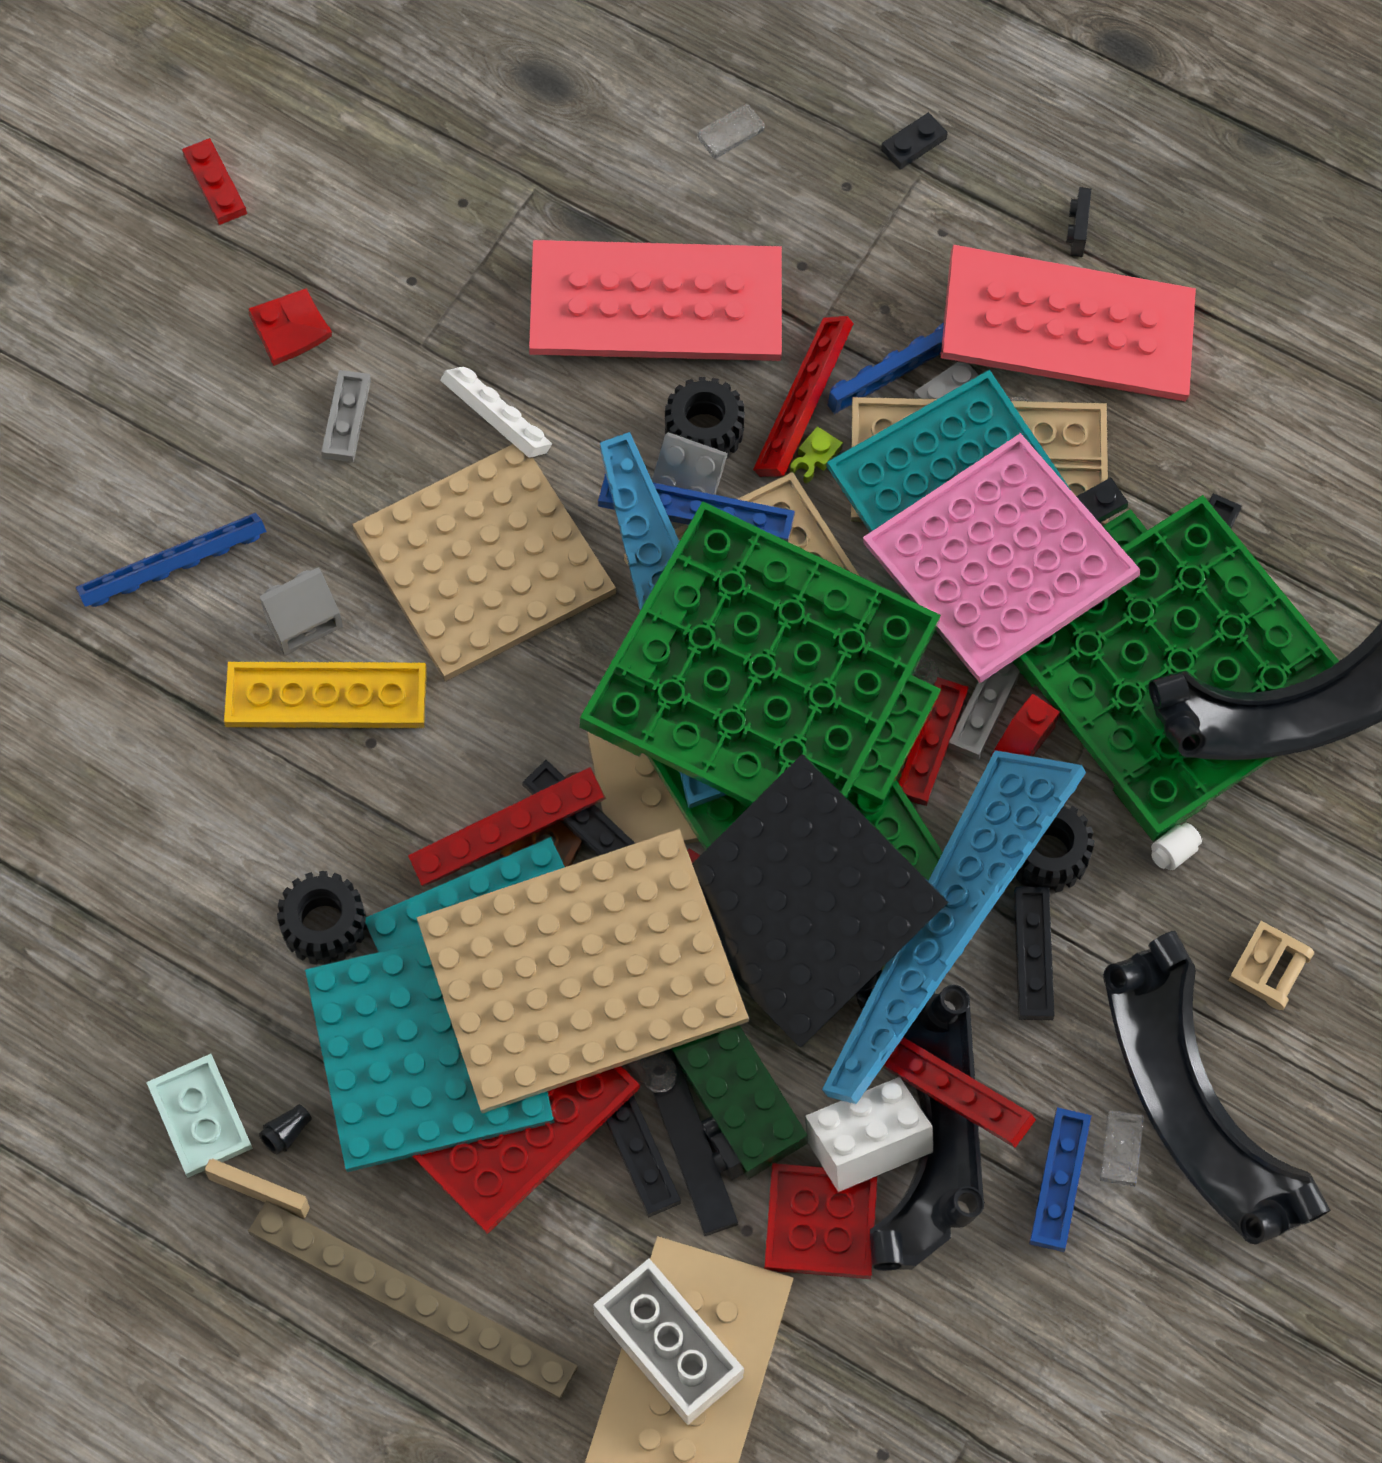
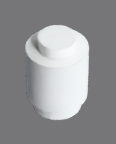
[1151,823,1202,870]

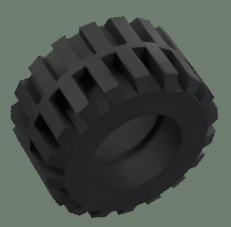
[665,377,745,459]
[1016,804,1094,893]
[277,871,366,965]

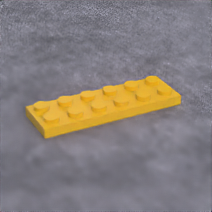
[224,662,427,728]

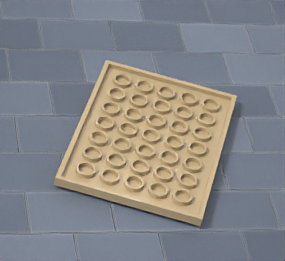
[416,829,749,1113]

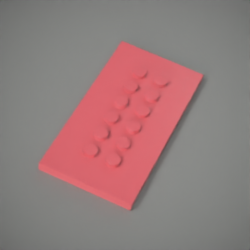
[529,240,782,361]
[940,245,1196,402]

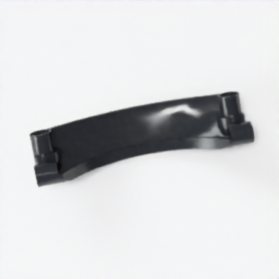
[1148,621,1382,760]
[1103,931,1331,1245]

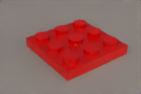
[764,1163,878,1279]

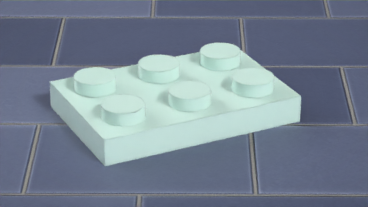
[146,1054,253,1178]

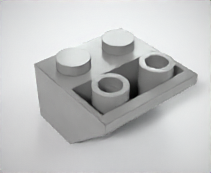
[260,567,343,656]

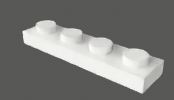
[440,367,552,458]

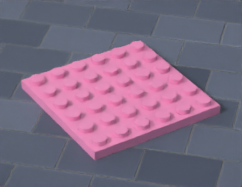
[863,433,1140,683]

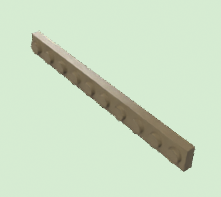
[248,1200,578,1400]

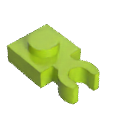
[790,426,843,484]

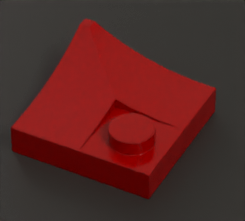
[249,288,332,366]

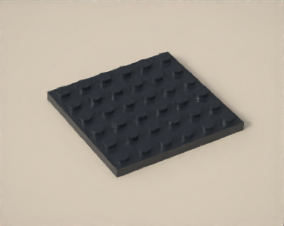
[692,754,949,1048]

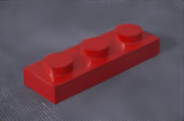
[182,138,247,225]

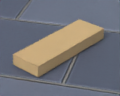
[205,1158,310,1219]

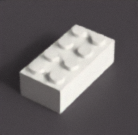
[593,1259,744,1425]

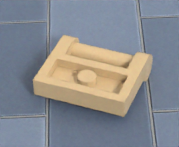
[1228,921,1314,1010]

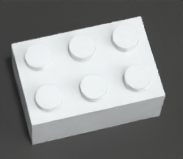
[805,1077,933,1192]

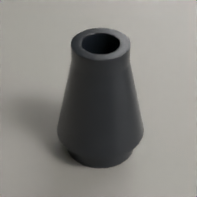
[259,1104,312,1155]

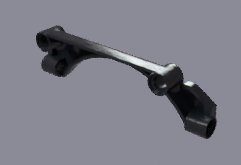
[857,966,985,1271]

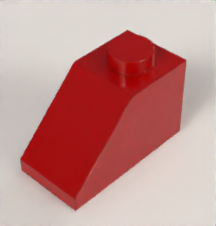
[991,693,1060,757]

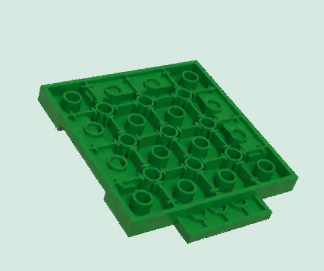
[1012,495,1339,842]
[579,501,941,806]

